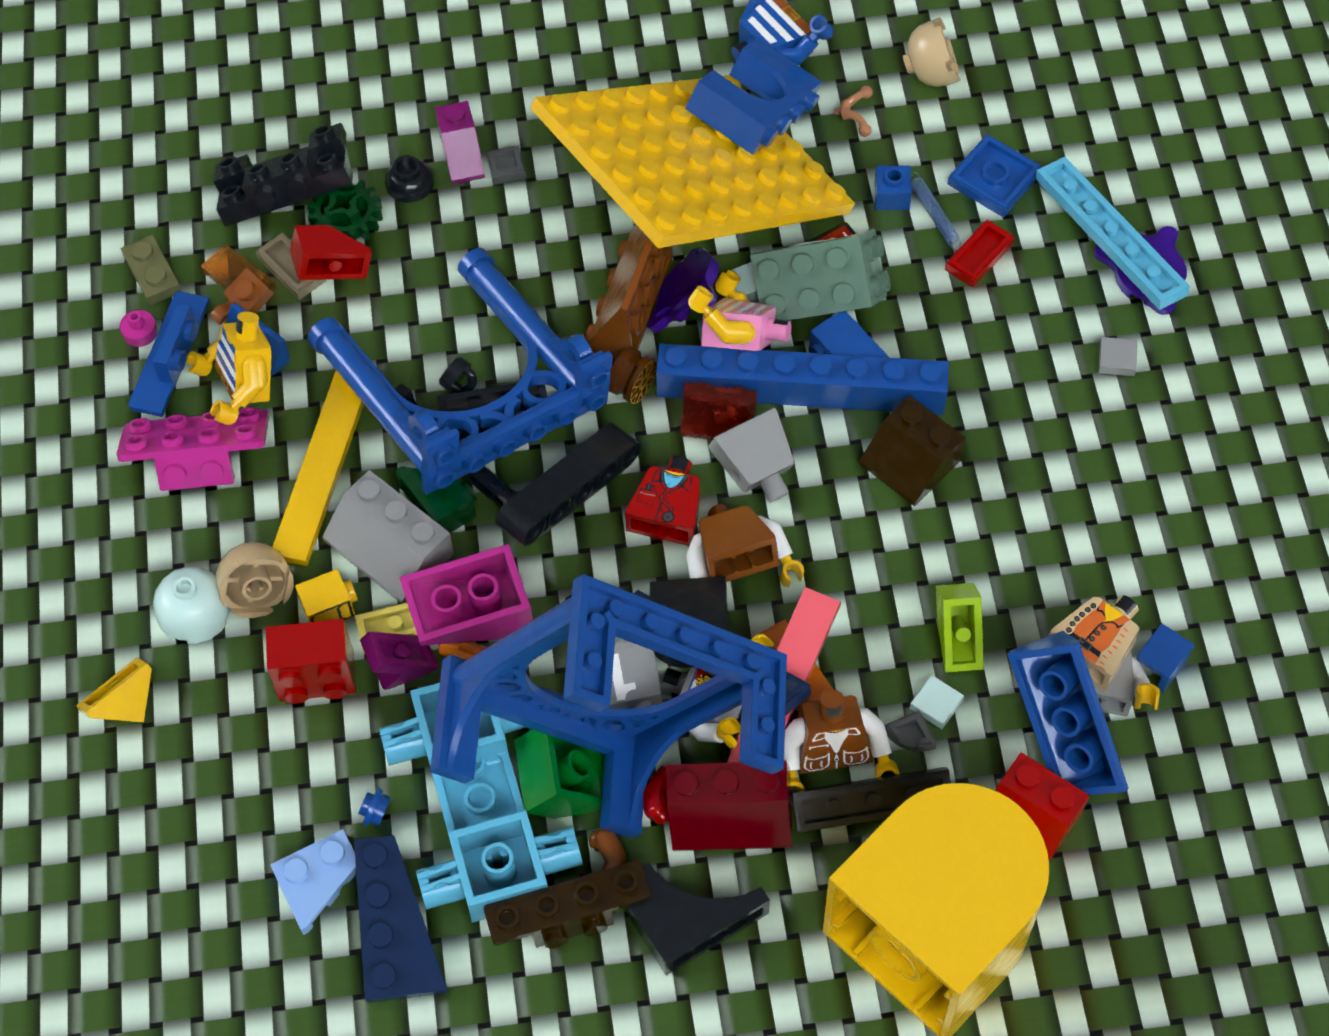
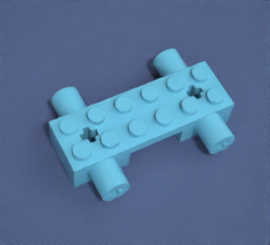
[379,683,583,923]

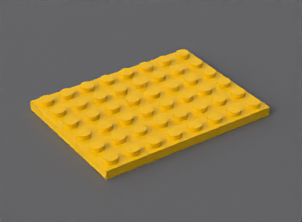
[530,75,855,248]

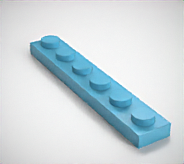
[1036,157,1190,310]

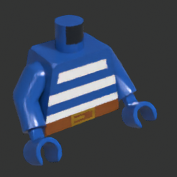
[731,0,833,65]

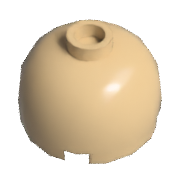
[903,17,961,87]
[216,542,294,618]

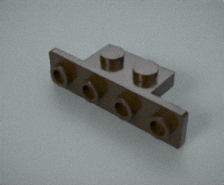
[483,860,651,948]

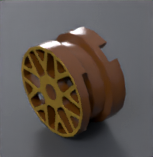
[609,347,657,404]

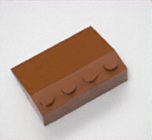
[585,225,673,365]

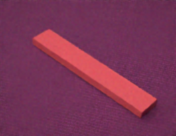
[727,587,841,763]

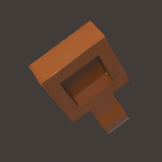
[210,267,274,325]

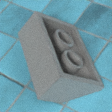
[322,470,454,604]

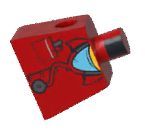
[625,456,700,546]

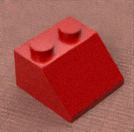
[995,752,1090,862]

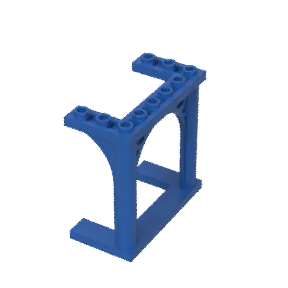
[430,574,787,838]

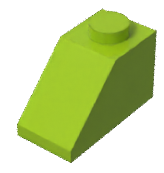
[936,583,984,672]

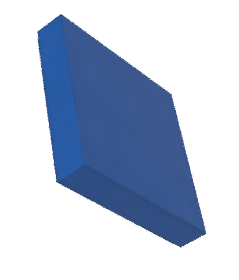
[947,134,1043,218]

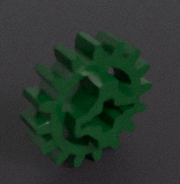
[307,180,383,241]

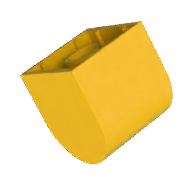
[822,783,1049,1036]

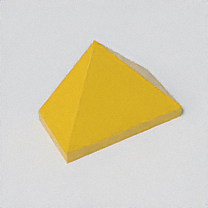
[76,657,152,723]

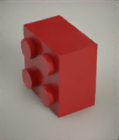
[266,618,356,704]

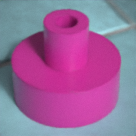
[120,310,158,347]

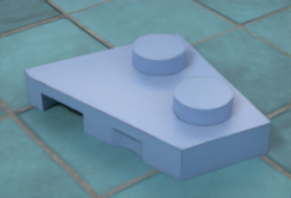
[270,829,356,935]

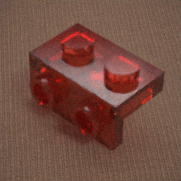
[680,382,757,440]

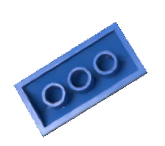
[1007,631,1129,795]

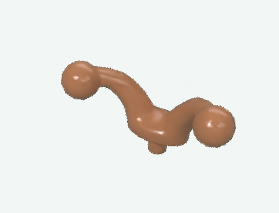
[834,86,873,137]

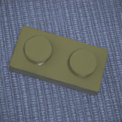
[120,235,182,306]

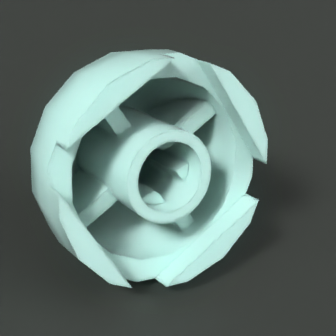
[153,567,231,644]

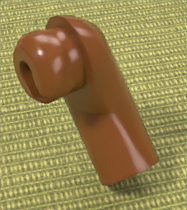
[589,829,627,871]

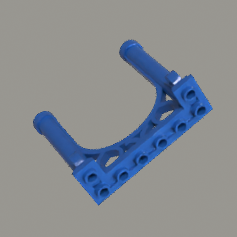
[307,248,613,495]

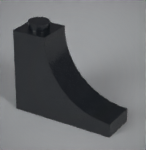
[623,862,770,976]

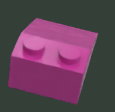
[399,544,533,646]

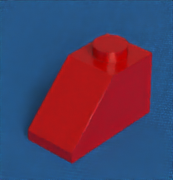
[290,225,372,280]

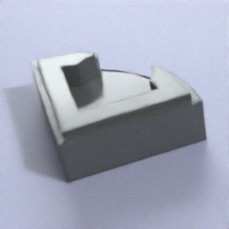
[885,711,937,752]

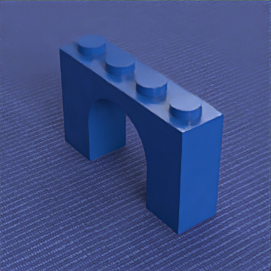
[685,38,822,155]

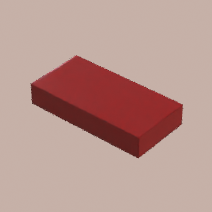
[945,219,1015,288]

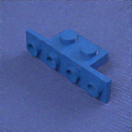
[128,291,210,417]

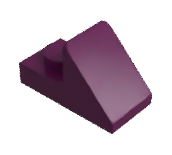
[360,632,439,690]

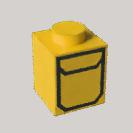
[295,569,358,622]

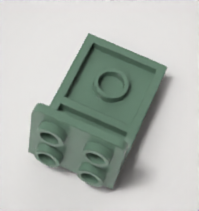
[750,228,890,320]

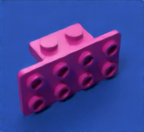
[116,407,269,491]

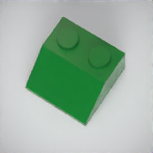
[514,729,605,819]

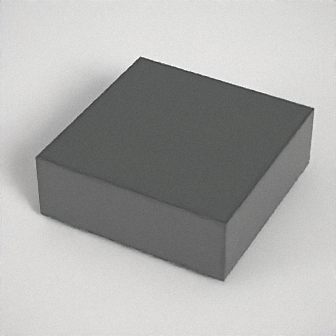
[486,145,526,185]

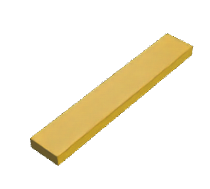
[272,370,364,567]

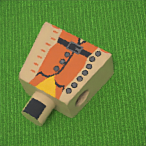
[1049,595,1140,692]

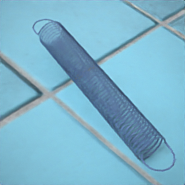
[911,172,961,251]

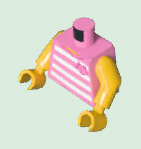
[688,270,792,351]

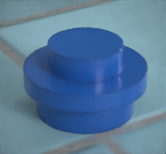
[358,788,391,827]

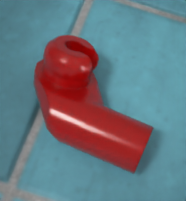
[643,766,669,825]

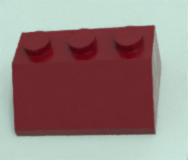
[666,760,793,851]

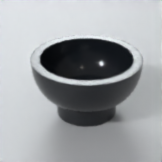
[385,155,434,203]

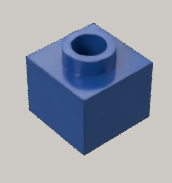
[874,166,912,210]

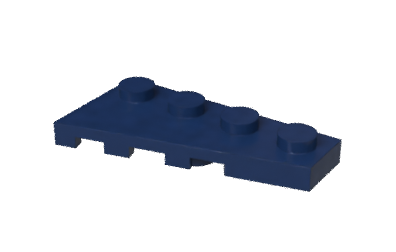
[354,835,449,1003]

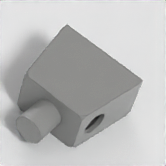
[708,408,794,503]

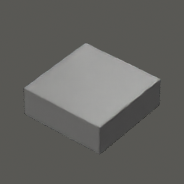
[1098,337,1137,377]

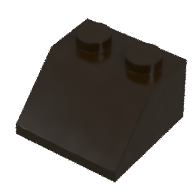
[859,395,966,507]

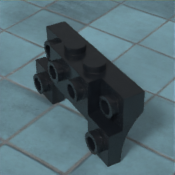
[213,123,353,227]

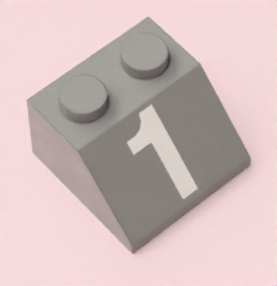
[607,641,662,709]

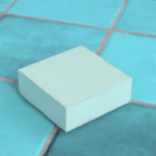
[909,675,964,730]

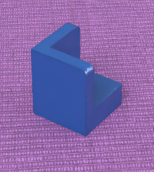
[1136,623,1194,693]

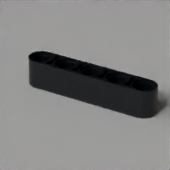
[495,423,641,547]

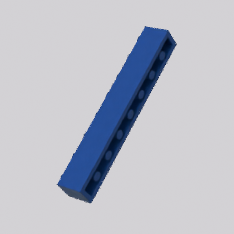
[656,343,949,415]

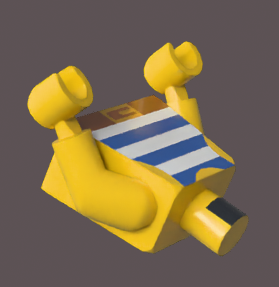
[186,311,272,425]

